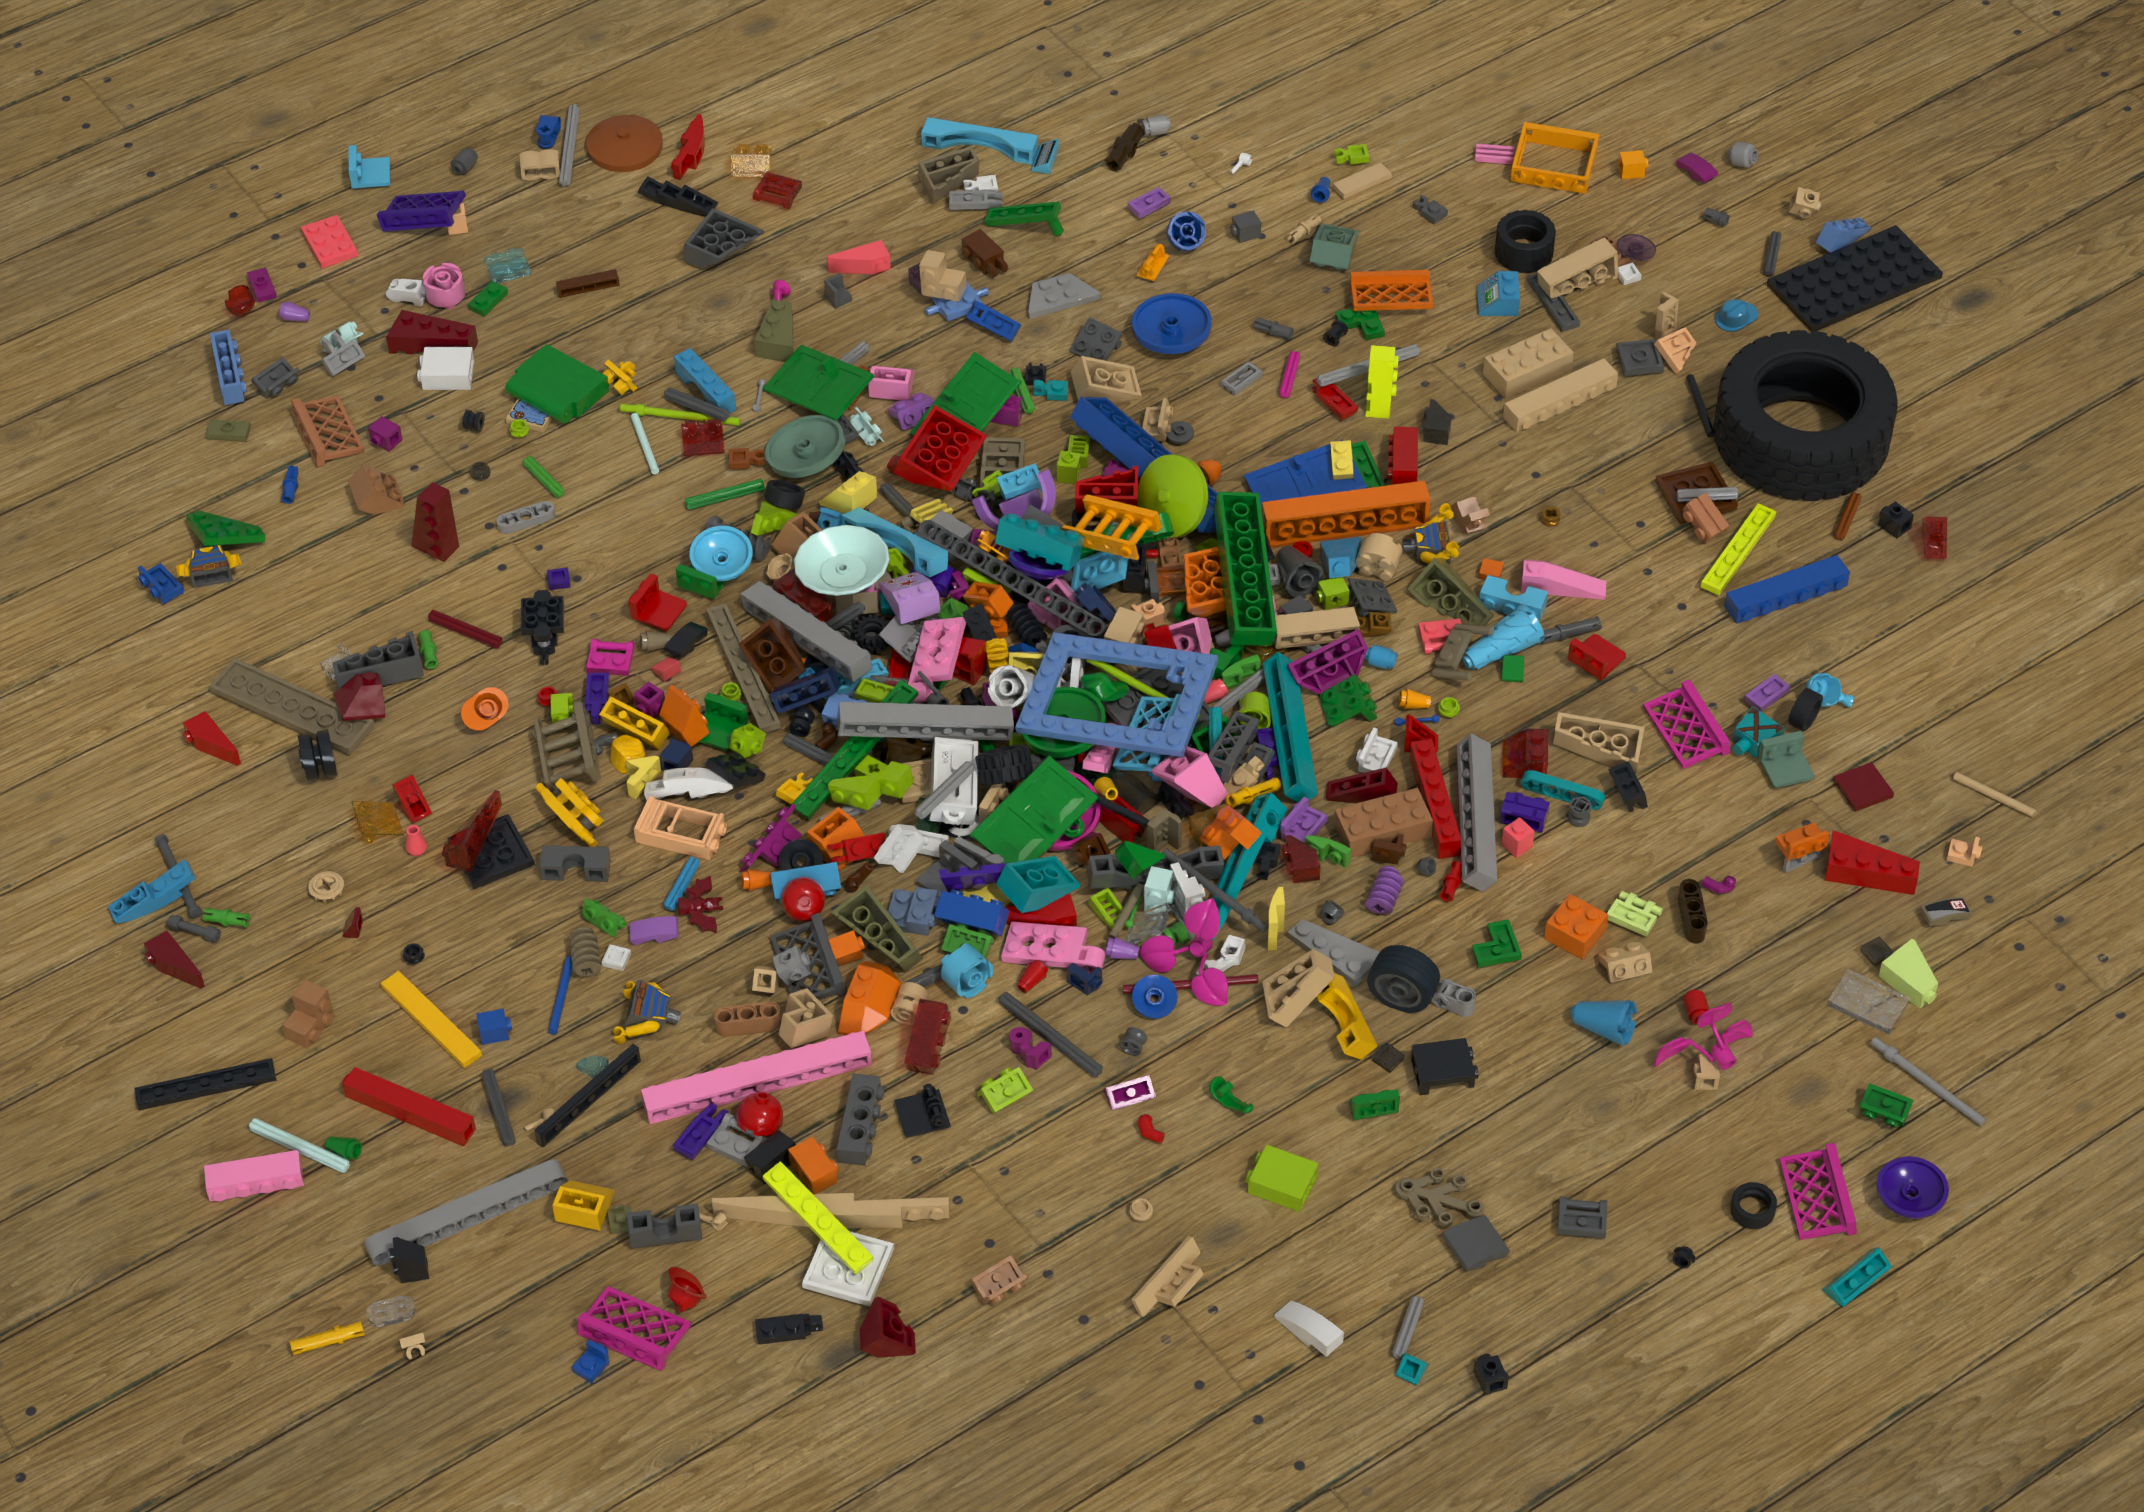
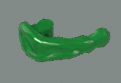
[1209,1076,1254,1114]

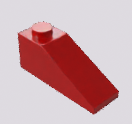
[183,711,241,766]
[1005,894,1077,927]

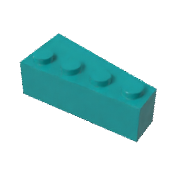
[995,514,1085,571]

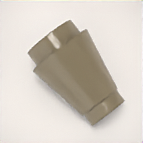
[640,631,671,652]

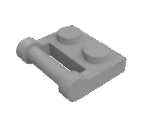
[707,1113,768,1167]

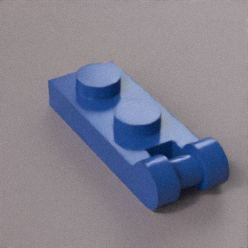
[965,300,1021,342]

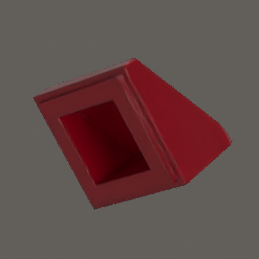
[343,907,363,938]

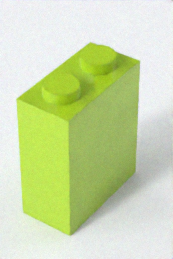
[1246,1144,1319,1212]

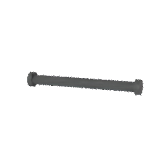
[155,834,202,918]

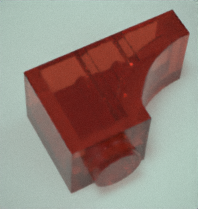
[1922,517,1947,559]

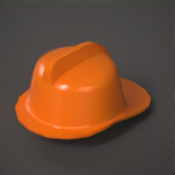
[461,687,509,731]

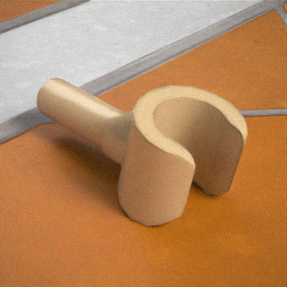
[525,1108,554,1131]
[699,1212,728,1231]

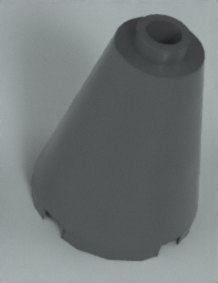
[1276,546,1325,598]

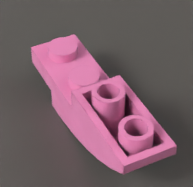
[1082,723,1119,773]

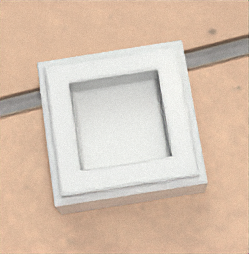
[1618,263,1642,285]
[602,944,631,971]

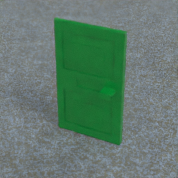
[763,345,875,420]
[910,352,1021,436]
[970,755,1099,863]

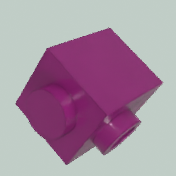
[368,416,402,452]

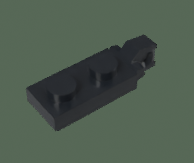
[755,1314,823,1345]

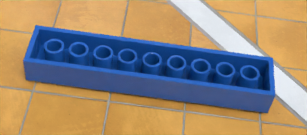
[1070,397,1218,533]

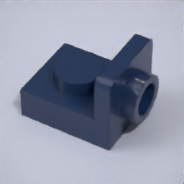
[1067,963,1103,996]

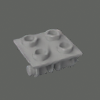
[879,616,923,663]

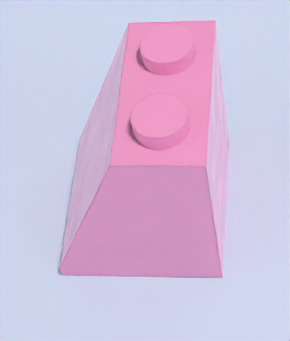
[1151,746,1228,808]

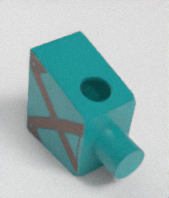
[1732,707,1785,757]

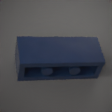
[770,666,842,714]

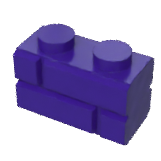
[1500,792,1550,833]

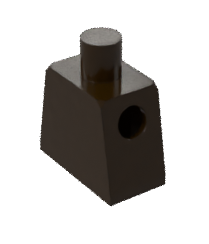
[880,737,932,765]

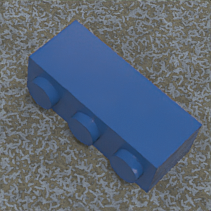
[934,889,1010,936]

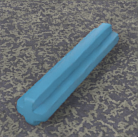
[663,856,700,912]

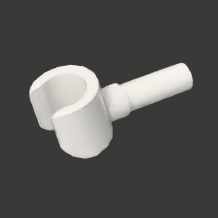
[1230,153,1252,174]

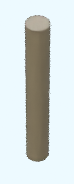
[1108,883,1144,938]

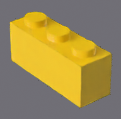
[599,696,670,750]

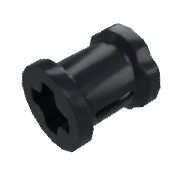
[1323,320,1348,346]

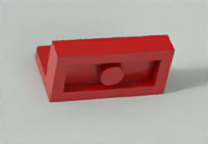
[1143,623,1177,650]

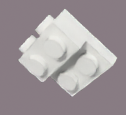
[1170,862,1205,923]

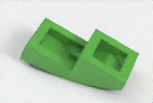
[1221,654,1261,689]

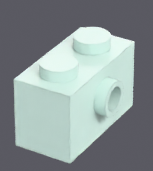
[1144,866,1175,918]

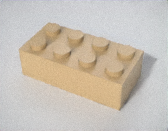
[1483,328,1574,399]

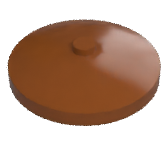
[586,115,663,172]

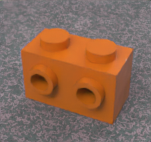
[962,582,1014,618]
[788,1137,839,1194]

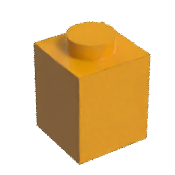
[1618,150,1648,179]

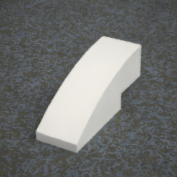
[1274,1301,1344,1357]

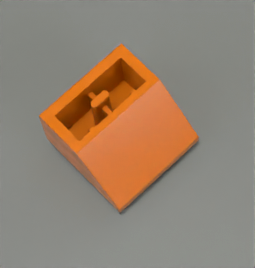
[659,685,710,746]
[807,807,865,872]

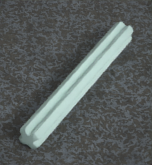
[249,1118,350,1173]

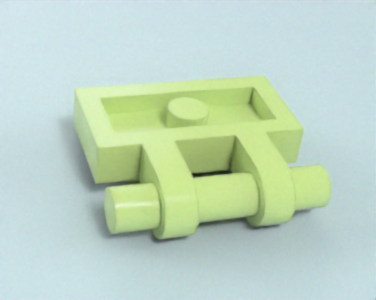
[1607,891,1663,937]

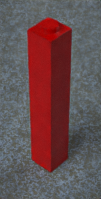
[342,1067,476,1147]

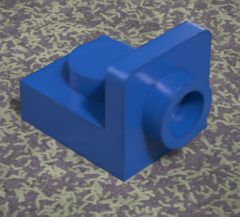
[572,1339,610,1384]

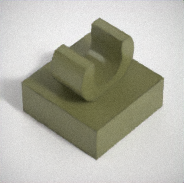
[607,1204,632,1234]

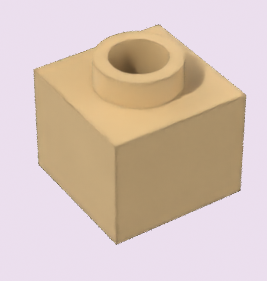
[752,966,779,993]

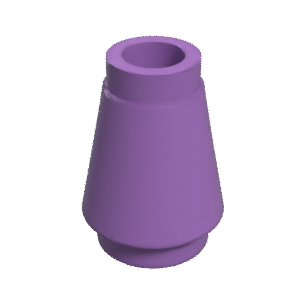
[279,301,310,322]
[1105,937,1139,960]

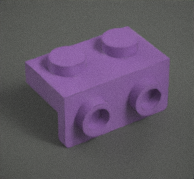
[888,392,934,430]
[1280,797,1328,849]

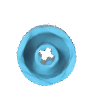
[941,943,994,998]

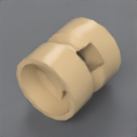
[890,982,928,1025]

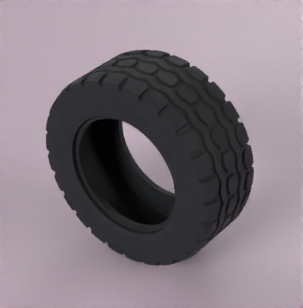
[1713,330,1898,501]

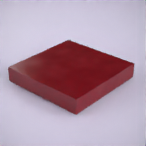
[1833,762,1894,812]

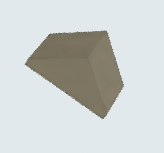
[835,592,879,615]

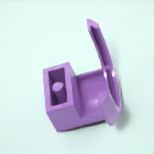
[972,469,1056,531]

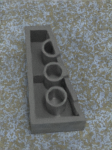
[332,631,424,690]

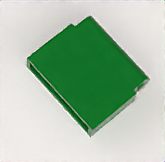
[505,344,609,424]

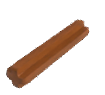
[1834,492,1862,540]

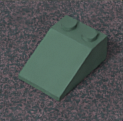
[1310,223,1359,270]

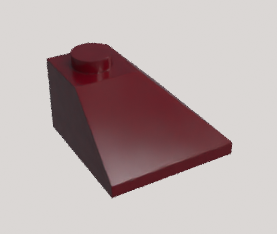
[333,672,386,721]

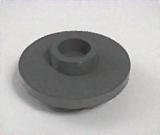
[1167,421,1194,444]

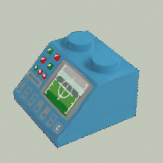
[1477,271,1520,316]

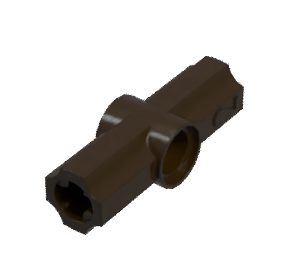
[1106,123,1144,172]

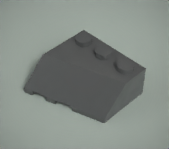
[683,208,764,268]

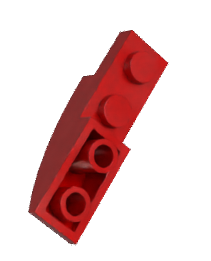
[671,114,705,180]

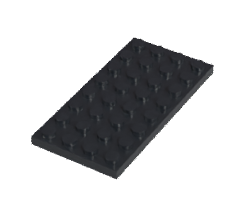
[1767,225,1943,331]

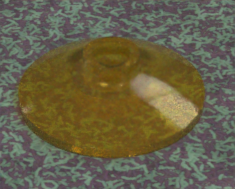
[1244,645,1286,661]

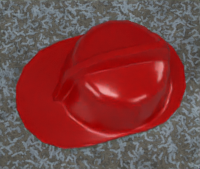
[668,1267,707,1312]

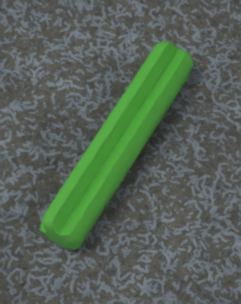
[1009,367,1035,414]
[523,456,565,498]

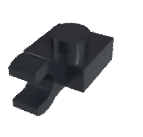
[1255,842,1281,880]

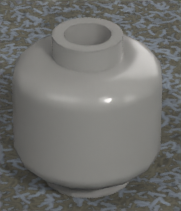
[1728,142,1758,168]

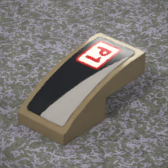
[1919,897,1973,926]

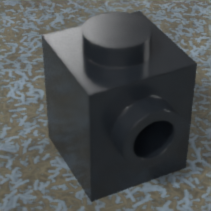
[1879,501,1914,539]

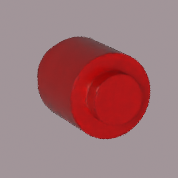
[1683,989,1710,1025]

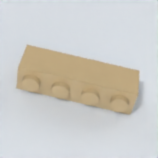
[1273,607,1360,649]

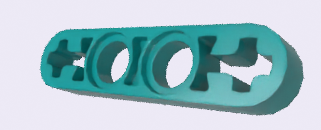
[1521,770,1605,810]

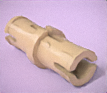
[1286,214,1322,244]

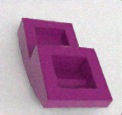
[1676,152,1718,183]

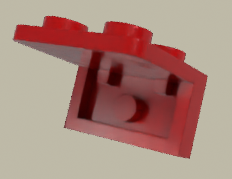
[628,573,687,631]
[1568,634,1626,681]

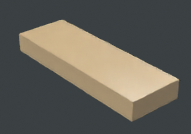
[1333,162,1392,199]

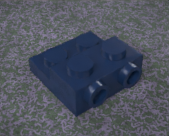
[1075,582,1117,623]

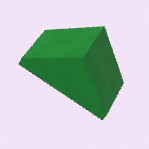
[1115,841,1165,880]

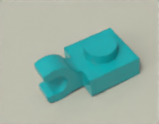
[1033,380,1068,401]

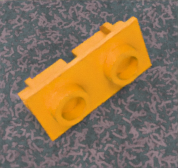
[1136,244,1170,281]

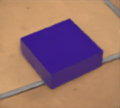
[547,567,571,590]

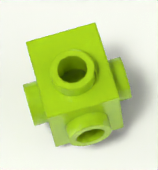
[729,723,766,758]

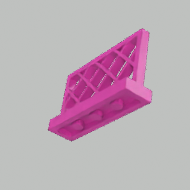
[1643,679,1730,769]
[1780,1143,1857,1240]
[577,1286,691,1371]

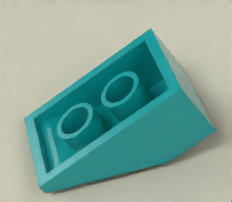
[996,856,1081,913]

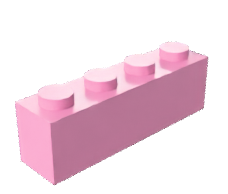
[204,1150,304,1202]

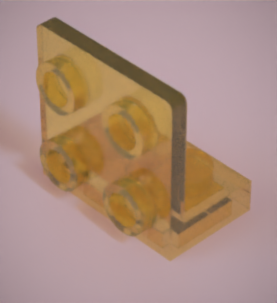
[731,144,772,177]

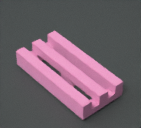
[1475,143,1515,165]

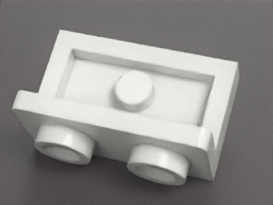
[1356,727,1398,773]
[874,824,926,873]

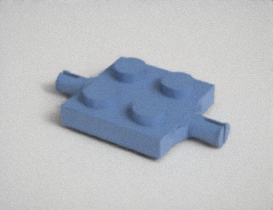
[925,281,989,321]

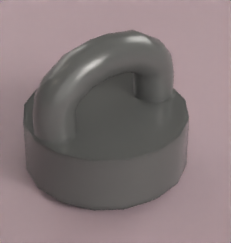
[1321,900,1345,924]

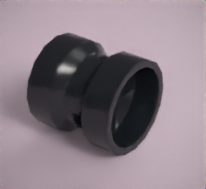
[789,707,815,737]

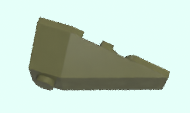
[1407,558,1494,626]

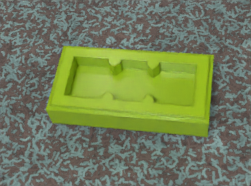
[855,678,894,703]

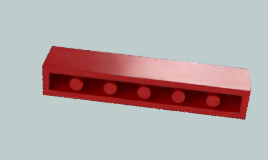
[1409,739,1461,859]

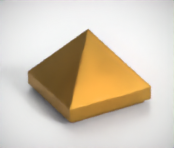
[607,682,635,705]

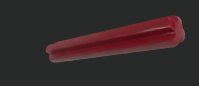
[428,610,503,648]

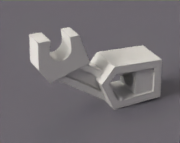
[1196,935,1246,976]

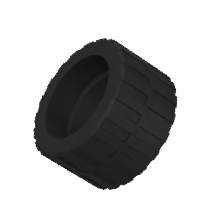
[1495,210,1556,273]

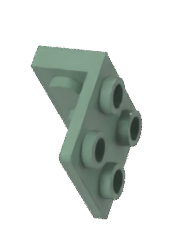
[1758,731,1815,789]

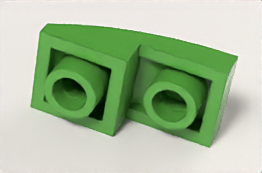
[1304,835,1351,868]

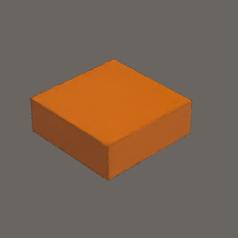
[1479,558,1504,579]

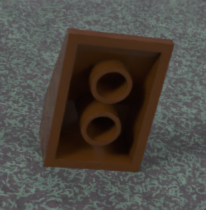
[738,619,807,692]

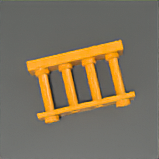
[1062,494,1162,560]

